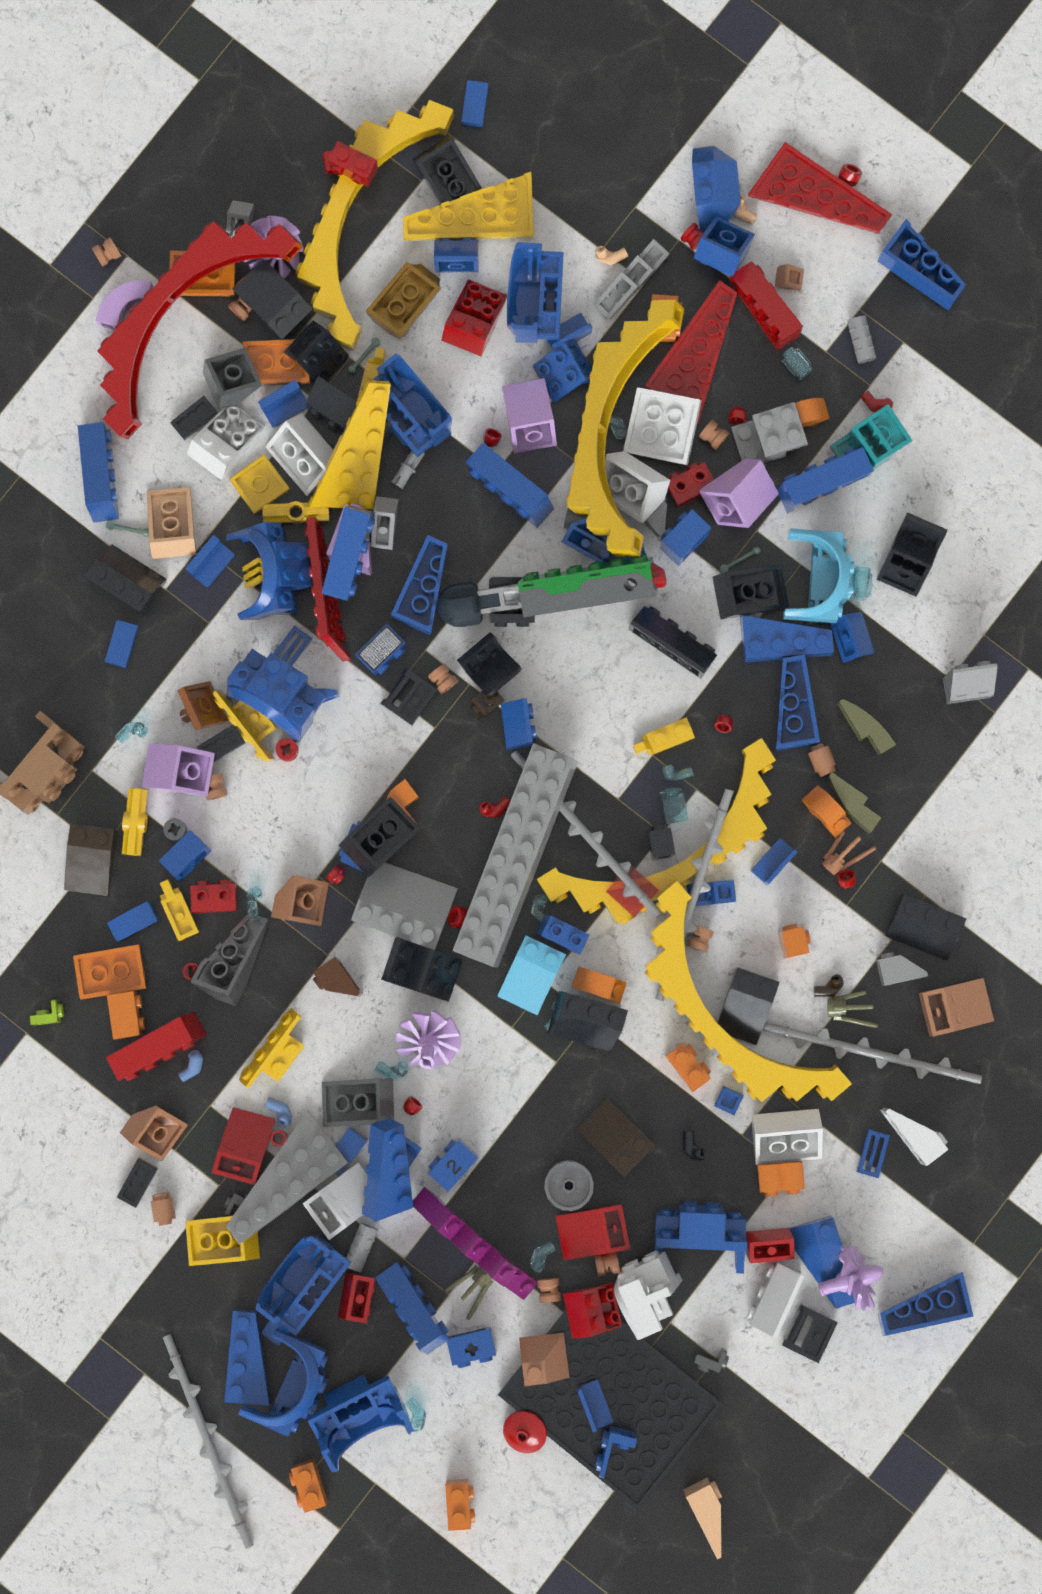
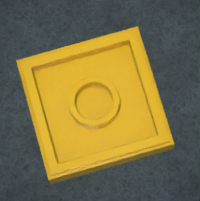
[229,454,290,515]

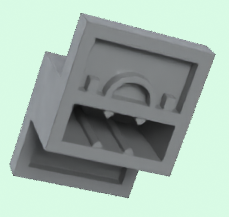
[731,402,808,463]

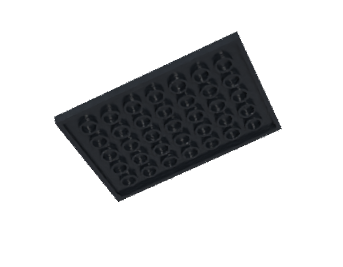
[498,1309,722,1510]

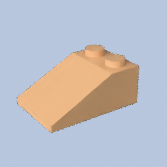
[147,487,196,559]
[684,1477,722,1559]

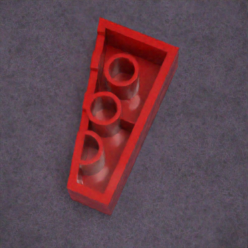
[729,261,803,351]
[106,1012,207,1082]

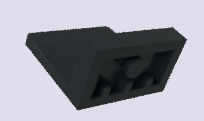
[284,320,349,382]

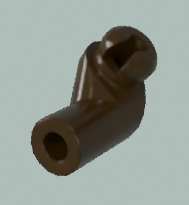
[814,974,844,997]

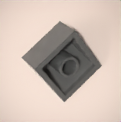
[203,348,262,409]

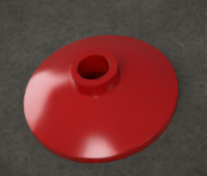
[503,1411,547,1453]

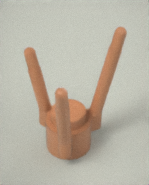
[822,831,876,875]

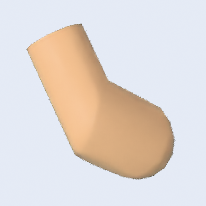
[734,194,757,224]
[595,246,628,265]

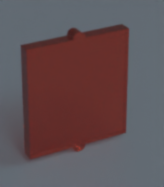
[606,865,659,918]

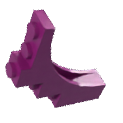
[413,1187,537,1300]

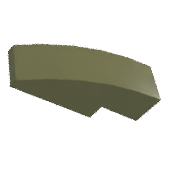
[837,699,896,756]
[827,772,881,833]

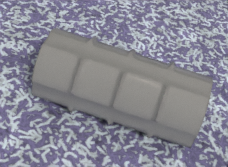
[847,316,876,364]
[346,1223,378,1272]

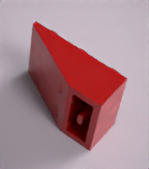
[441,279,507,356]
[212,1107,276,1185]
[555,1203,630,1260]

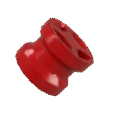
[680,223,705,251]
[275,738,299,762]

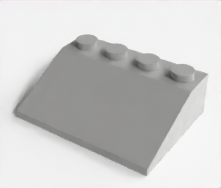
[351,863,458,950]

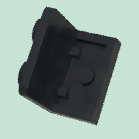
[489,577,535,627]
[457,632,522,696]

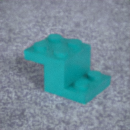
[830,404,913,470]

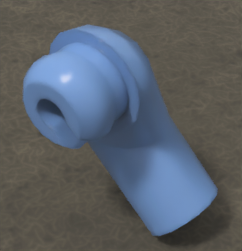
[178,1050,203,1082]
[265,1097,292,1127]

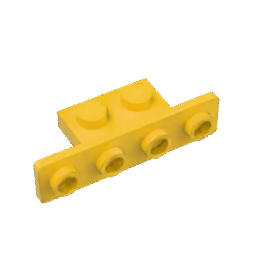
[213,690,278,762]
[239,1008,304,1088]

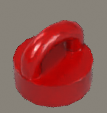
[838,163,862,187]
[447,905,468,929]

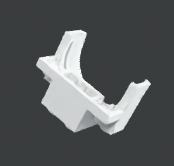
[614,1250,683,1340]

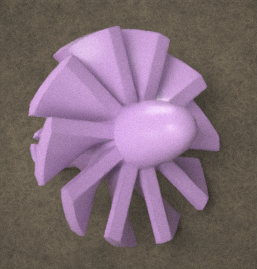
[244,216,304,278]
[396,1010,461,1069]
[818,1245,883,1311]

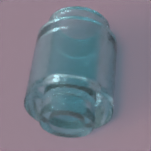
[782,347,814,380]
[850,567,873,601]

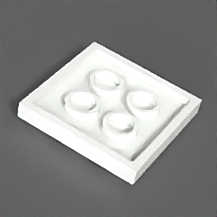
[623,387,702,465]

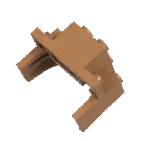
[0,711,85,815]

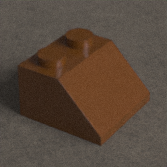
[313,957,363,997]

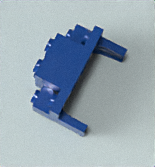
[507,242,564,343]
[361,353,452,457]
[226,522,312,620]
[226,649,326,742]
[654,1201,747,1274]
[256,1233,352,1336]
[238,1328,329,1437]
[307,1374,414,1472]

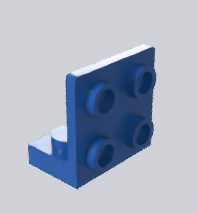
[533,341,592,402]
[595,1426,637,1478]

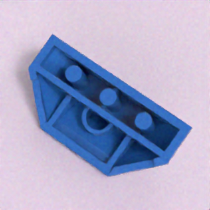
[692,146,741,231]
[561,518,646,584]

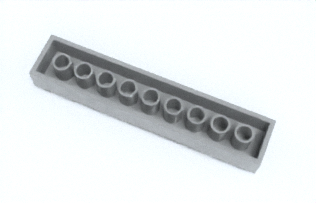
[453,743,578,968]

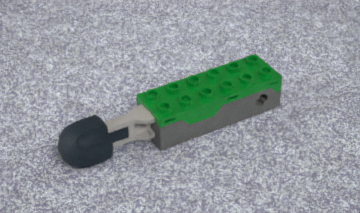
[437,554,667,627]

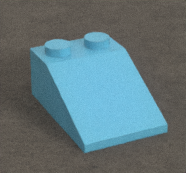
[498,936,566,1015]

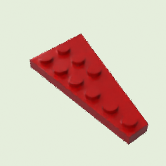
[748,142,892,234]
[645,281,738,424]
[305,517,351,662]

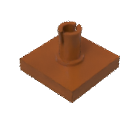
[177,681,228,730]

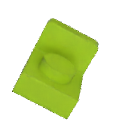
[30,1000,64,1025]

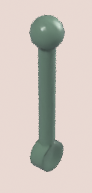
[348,337,380,374]
[106,521,149,537]
[720,546,761,573]

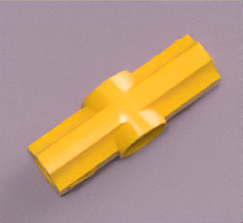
[263,501,330,525]
[122,788,148,856]

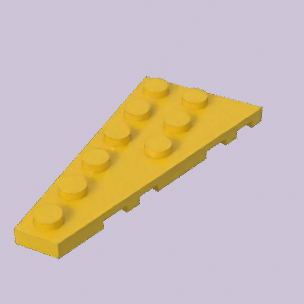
[403,172,534,241]
[308,380,391,509]

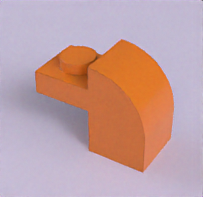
[795,398,830,427]
[386,779,419,824]
[802,785,851,838]
[571,966,627,1004]

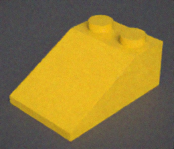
[185,1216,260,1266]

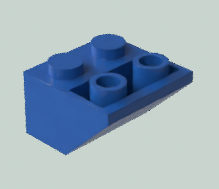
[501,698,537,750]

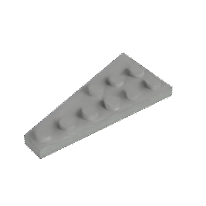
[226,1110,348,1245]

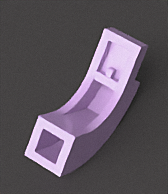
[95,281,172,330]

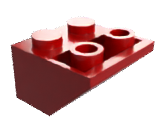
[563,1282,622,1339]

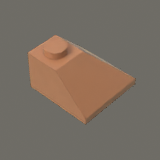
[271,875,329,926]
[120,1106,188,1161]
[519,1332,569,1386]

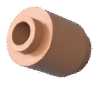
[808,743,836,777]
[150,1192,176,1226]

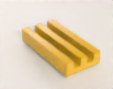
[242,558,263,589]

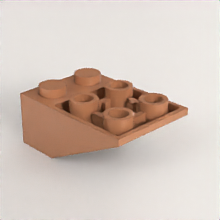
[918,978,994,1037]

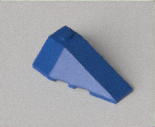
[789,1215,855,1309]

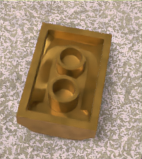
[366,262,441,339]

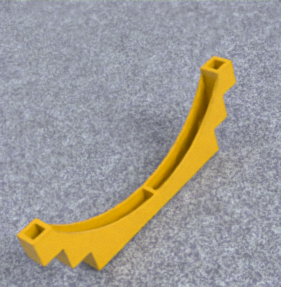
[295,100,454,351]
[567,300,684,557]
[537,738,776,925]
[644,880,852,1102]

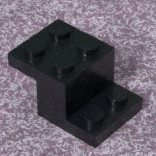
[876,512,948,597]
[381,937,463,1002]

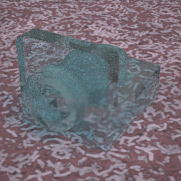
[660,788,688,824]

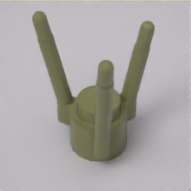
[827,990,878,1028]
[445,1265,493,1320]

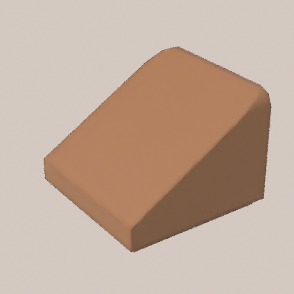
[775,264,804,291]

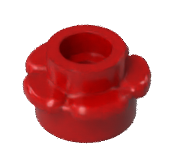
[326,864,346,884]

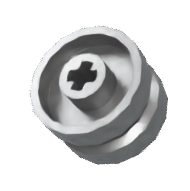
[544,1160,594,1211]

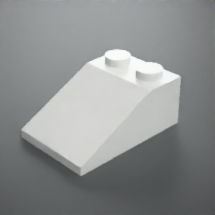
[880,1108,948,1166]

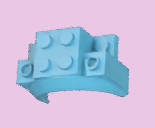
[783,528,854,625]

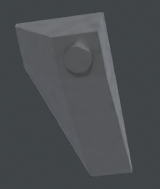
[191,913,269,1006]

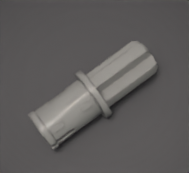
[391,451,424,489]

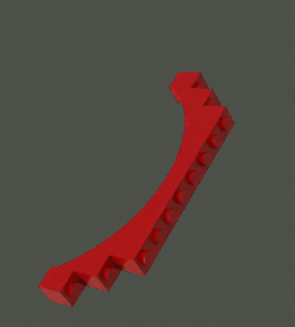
[97,221,303,439]

